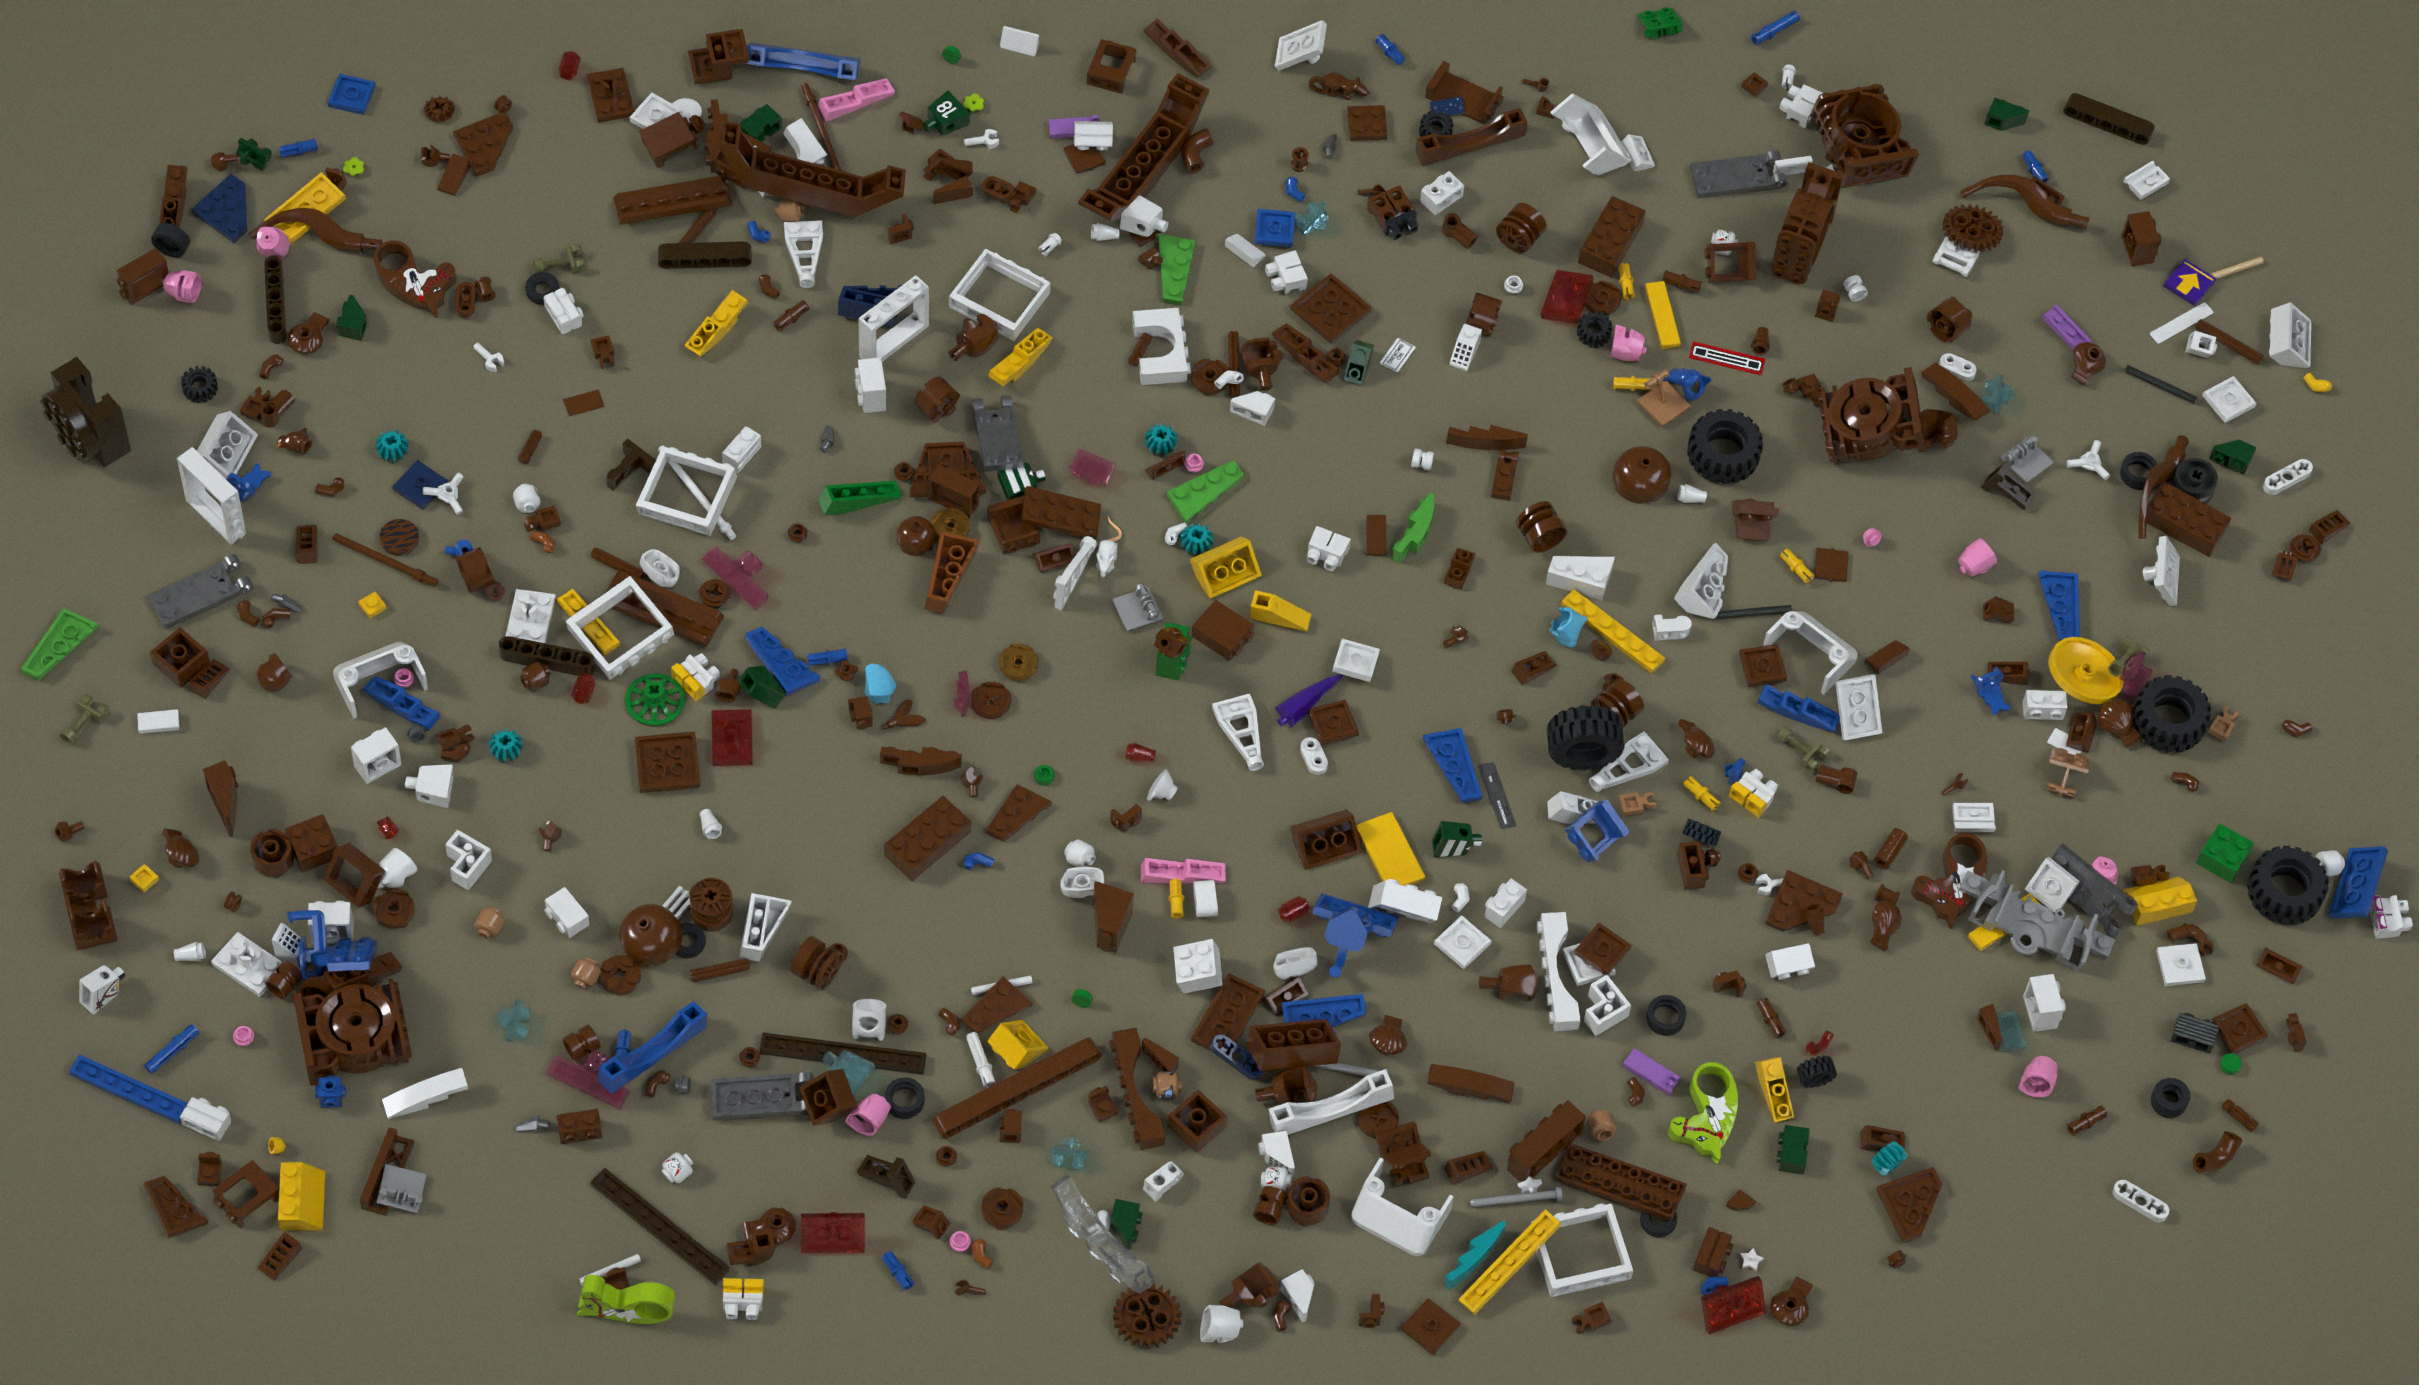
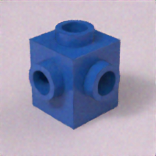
[315,1076,346,1108]

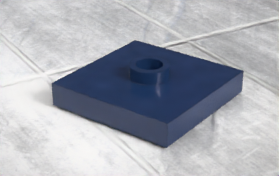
[392,460,448,510]

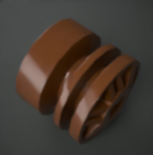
[1496,203,1547,254]
[1516,501,1567,553]
[1591,679,1644,727]
[689,878,733,932]
[790,936,843,991]

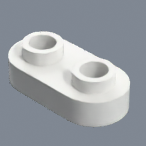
[1939,353,1977,381]
[1300,737,1328,775]

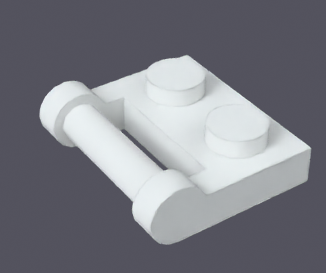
[1932,237,1980,278]

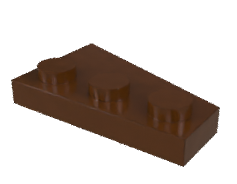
[987,784,1052,842]
[961,976,1033,1034]
[144,1176,208,1238]

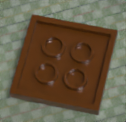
[1290,273,1372,344]
[635,731,700,793]

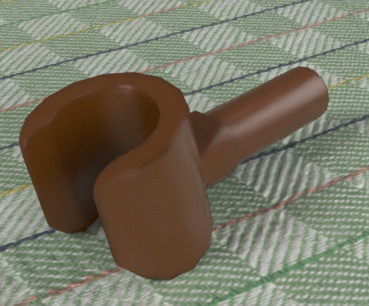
[1522,78,1549,92]
[1358,184,1385,195]
[1942,773,1968,796]
[954,1280,986,1296]

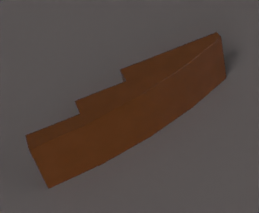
[1143,18,1211,78]
[1272,323,1339,383]
[1922,362,1990,421]
[1446,425,1528,450]
[1427,1064,1514,1103]

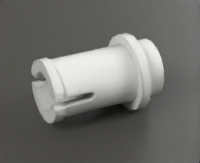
[1781,65,1796,90]
[1038,233,1062,256]

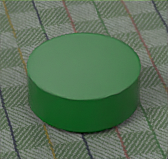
[942,45,961,64]
[1034,765,1054,786]
[1071,989,1093,1008]
[2220,1053,2242,1075]

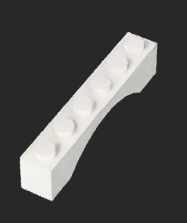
[1537,912,1580,1031]
[1269,1069,1394,1135]

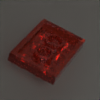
[1540,270,1594,324]
[712,709,753,766]
[801,1212,865,1253]
[1701,1276,1766,1335]

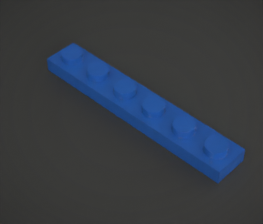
[69,1054,188,1124]

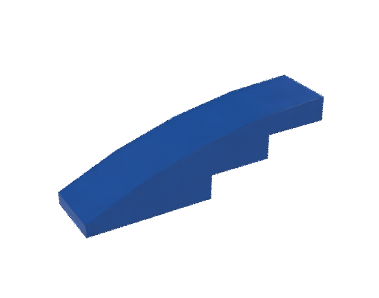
[363,676,441,731]
[1757,684,1840,732]

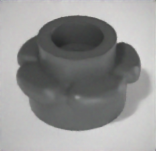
[407,724,426,743]
[675,1074,691,1095]

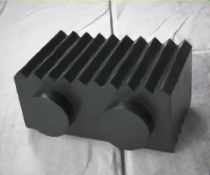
[2171,1013,2219,1054]

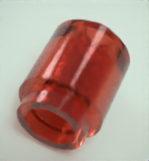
[559,51,581,80]
[571,673,596,704]
[1278,896,1310,923]

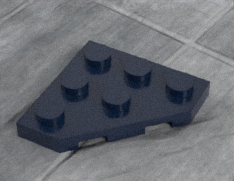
[192,174,247,243]

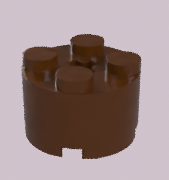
[1466,292,1502,336]
[1927,297,1973,342]
[914,376,960,423]
[455,547,495,593]
[250,829,294,878]
[1287,1176,1330,1226]

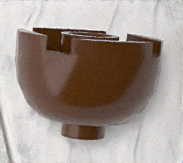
[897,516,936,556]

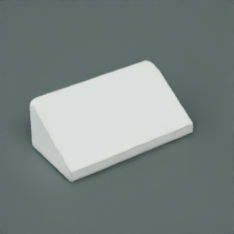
[1000,26,1039,56]
[1621,134,1655,171]
[1225,234,1266,268]

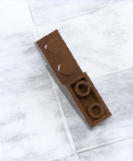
[704,99,728,172]
[159,165,188,228]
[880,746,962,776]
[324,952,402,990]

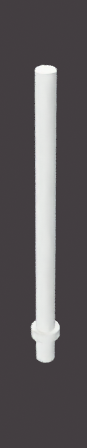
[658,445,736,540]

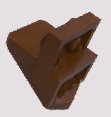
[1732,498,1779,541]

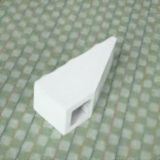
[1547,791,1598,824]

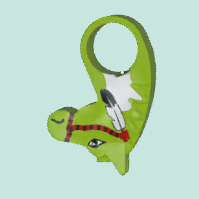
[1668,1062,1738,1164]
[577,1275,676,1324]

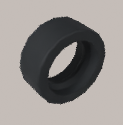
[151,223,190,258]
[2120,452,2157,490]
[1646,995,1687,1036]
[885,1077,925,1119]

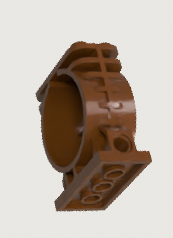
[1811,84,1919,188]
[1771,162,1844,284]
[1818,367,1927,465]
[293,978,412,1086]

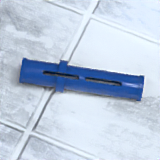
[1751,10,1800,45]
[144,1024,200,1075]

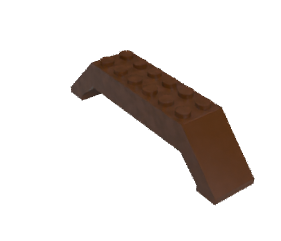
[1078,73,1209,221]
[719,120,906,217]

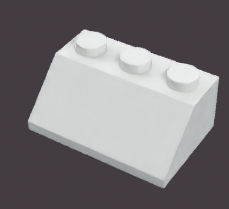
[2269,302,2311,368]
[197,411,258,479]

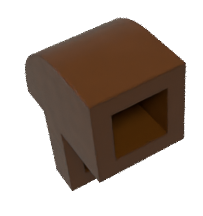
[726,1230,776,1266]

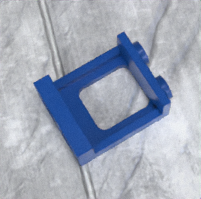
[1565,800,1630,862]

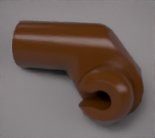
[441,743,470,762]

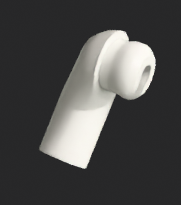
[1165,522,1187,545]

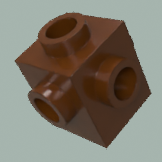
[1154,627,1190,659]

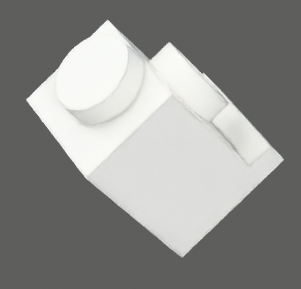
[2185,331,2217,358]

